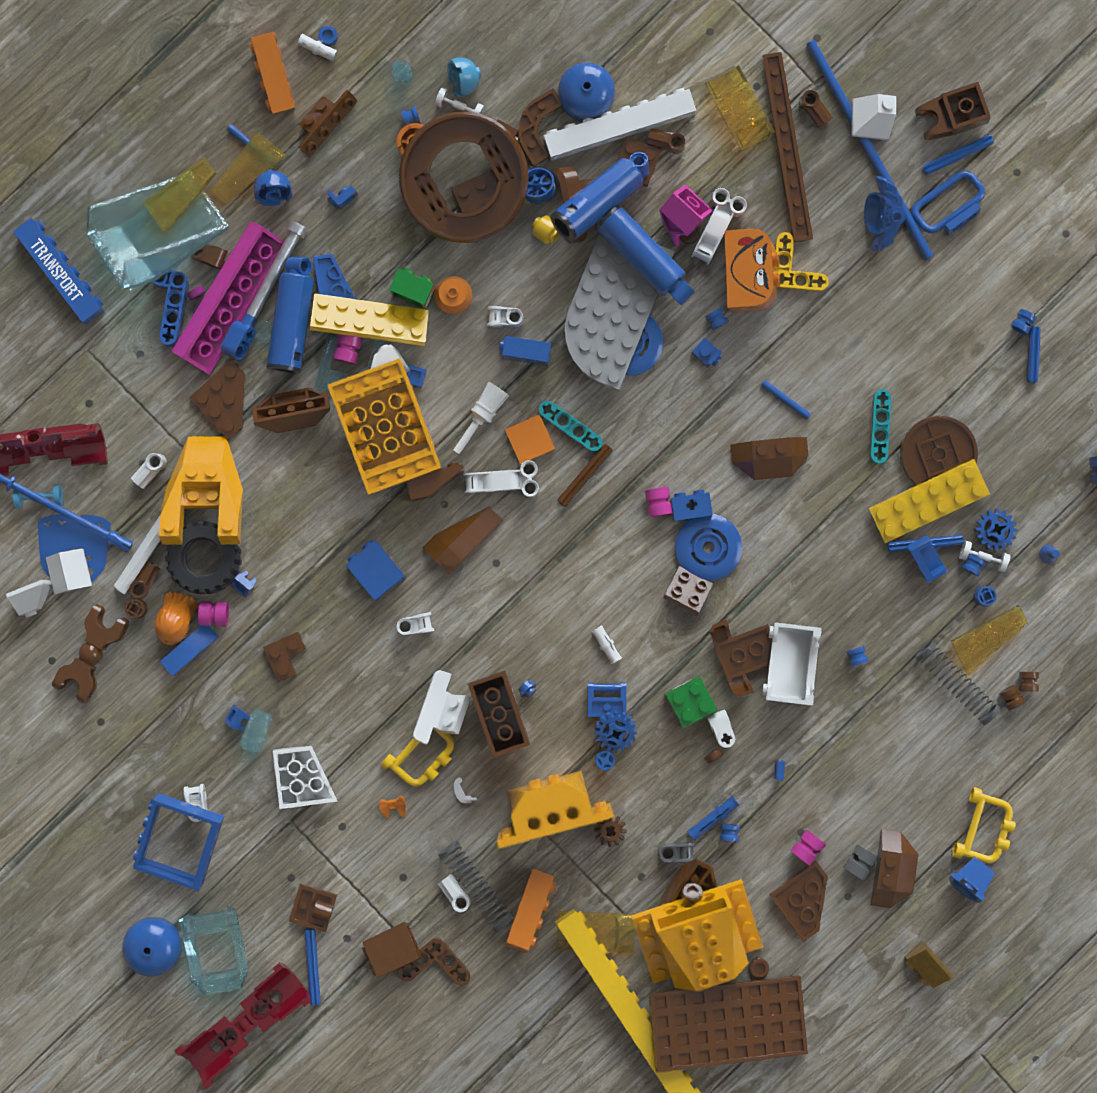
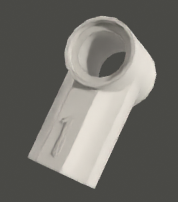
[131,453,167,489]
[438,874,471,912]

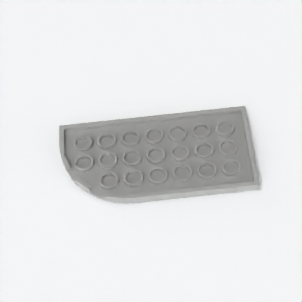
[564,234,674,391]

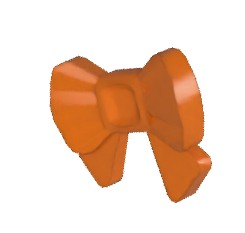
[379,796,407,818]

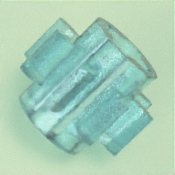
[391,60,414,84]

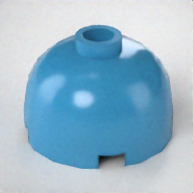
[447,57,481,97]

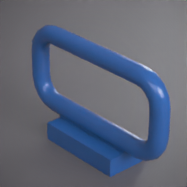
[911,170,985,236]

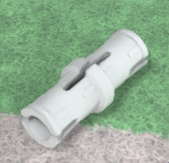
[297,34,337,62]
[592,625,622,664]

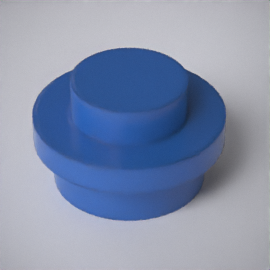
[518,680,536,698]

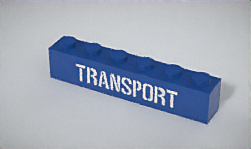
[13,218,104,325]

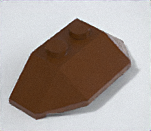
[252,388,330,433]
[731,437,809,480]
[870,829,919,908]
[659,858,717,906]

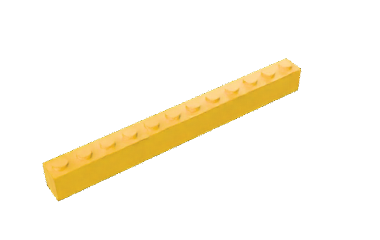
[555,909,701,1093]

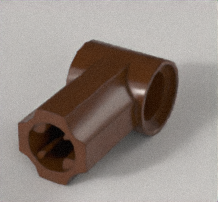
[799,90,833,128]
[647,128,685,154]
[129,561,161,599]

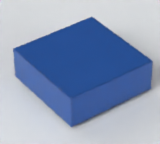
[406,365,427,389]
[774,760,785,781]

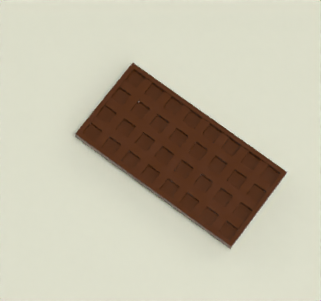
[649,975,808,1073]

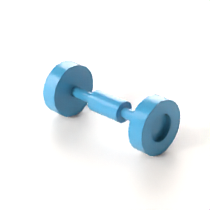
[13,485,63,509]

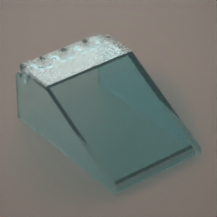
[86,171,229,290]

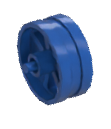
[525,167,556,205]

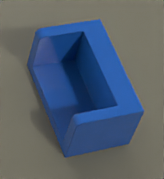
[907,535,948,583]

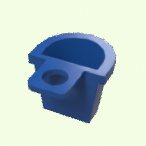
[949,857,995,903]

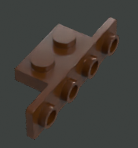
[298,90,358,158]

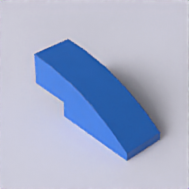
[160,626,219,676]

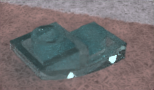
[239,708,273,754]

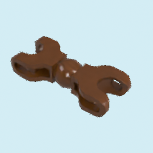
[52,604,129,704]

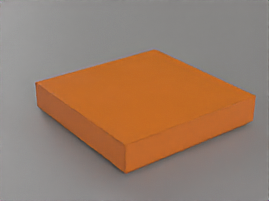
[505,414,555,465]

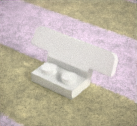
[413,670,471,744]

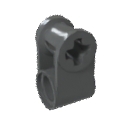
[658,842,695,863]

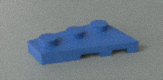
[313,254,355,299]

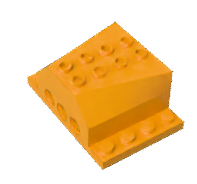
[327,358,441,495]
[497,771,614,848]
[631,879,763,992]

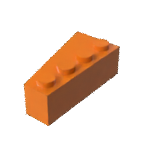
[249,32,296,114]
[504,869,556,953]

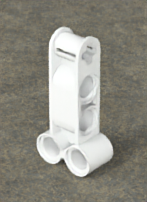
[691,188,747,265]
[463,460,539,498]

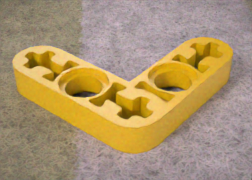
[775,232,829,292]

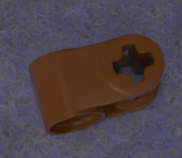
[188,241,228,269]

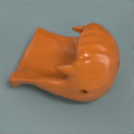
[155,592,198,645]

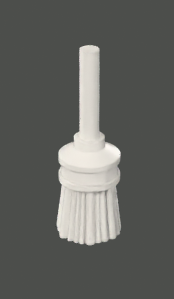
[453,382,509,454]

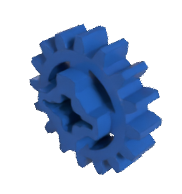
[974,509,1018,551]
[595,710,637,753]

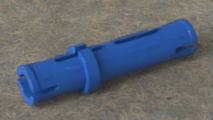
[687,796,740,841]

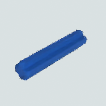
[1027,326,1041,383]

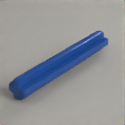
[922,135,994,175]
[888,535,964,553]
[304,928,321,1006]

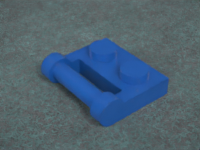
[588,682,627,717]

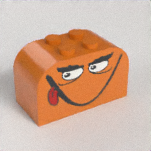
[725,229,780,313]

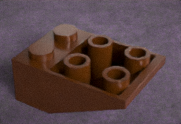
[407,462,465,502]

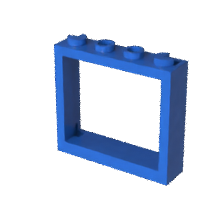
[133,793,224,891]

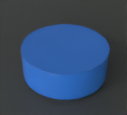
[318,26,338,46]

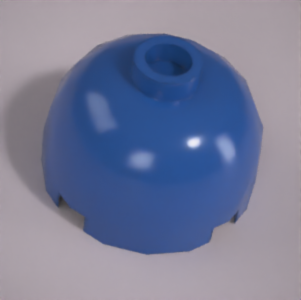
[254,170,292,206]

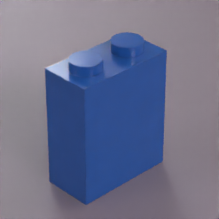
[499,336,551,366]
[346,540,406,601]

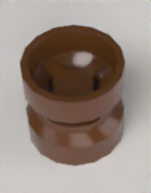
[125,599,148,618]
[1019,672,1039,692]
[999,684,1025,710]

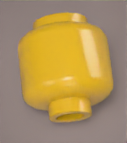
[532,215,560,244]

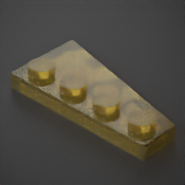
[210,131,288,204]
[143,157,217,233]
[950,605,1028,675]

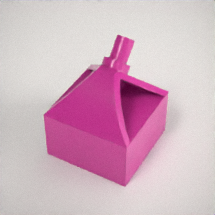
[659,185,713,246]

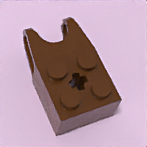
[915,82,991,140]

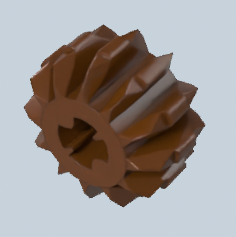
[594,816,627,847]

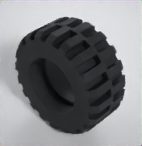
[165,521,242,595]

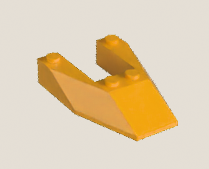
[159,436,243,545]

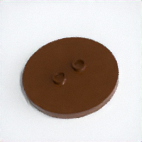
[900,415,978,485]

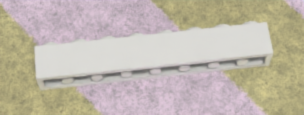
[544,88,696,161]

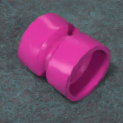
[332,334,363,365]
[645,487,673,517]
[198,601,229,627]
[790,829,826,866]

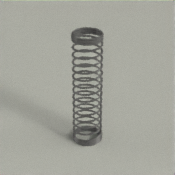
[915,641,1001,725]
[438,841,514,932]

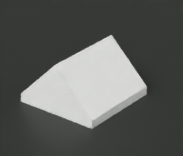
[46,549,92,595]

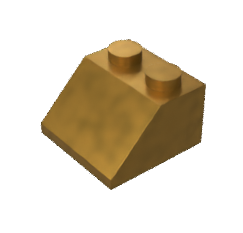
[905,941,954,988]

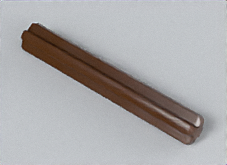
[557,444,613,507]

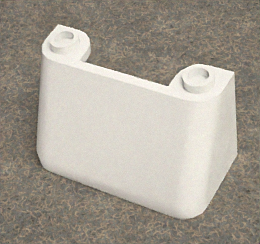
[762,623,822,705]

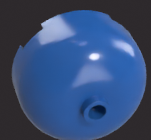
[558,62,615,122]
[122,917,182,977]

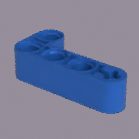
[150,268,190,347]

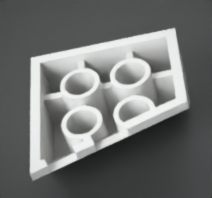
[273,746,337,809]

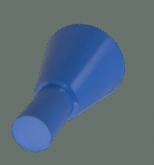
[1039,545,1060,564]

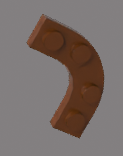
[518,88,562,167]

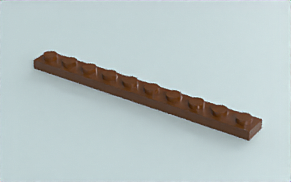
[762,52,813,243]

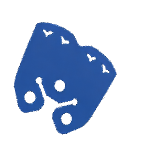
[38,514,111,582]

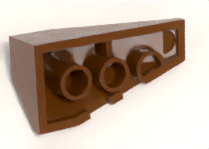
[423,507,503,575]

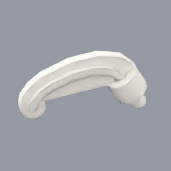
[454,778,477,803]

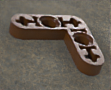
[398,937,470,986]

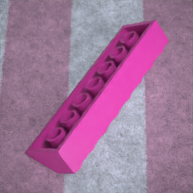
[171,221,284,375]

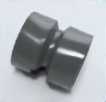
[843,844,879,881]

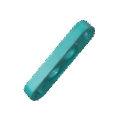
[870,389,892,464]
[539,401,602,452]

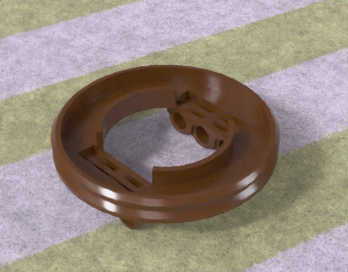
[399,112,529,243]

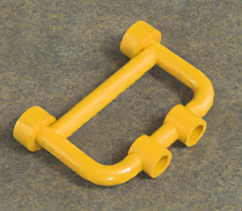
[380,729,455,787]
[952,787,1016,863]

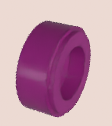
[186,285,206,300]

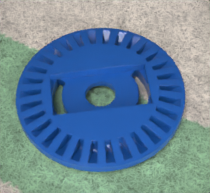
[625,315,663,375]
[675,514,742,581]

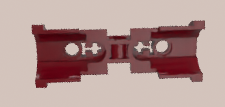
[0,423,108,476]
[174,962,311,1090]

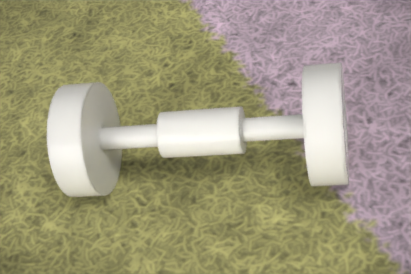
[435,88,484,114]
[959,540,1010,573]

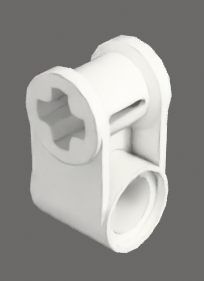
[487,306,524,328]
[397,612,434,635]
[707,709,735,748]
[184,784,208,822]

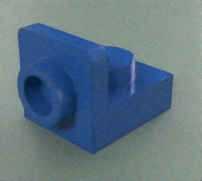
[327,186,358,209]
[691,338,722,368]

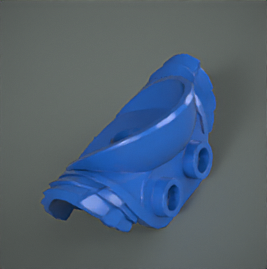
[864,176,906,251]

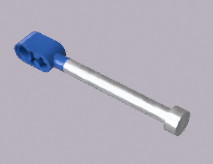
[221,221,308,360]

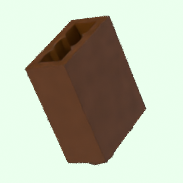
[362,922,423,978]

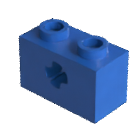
[670,490,713,522]

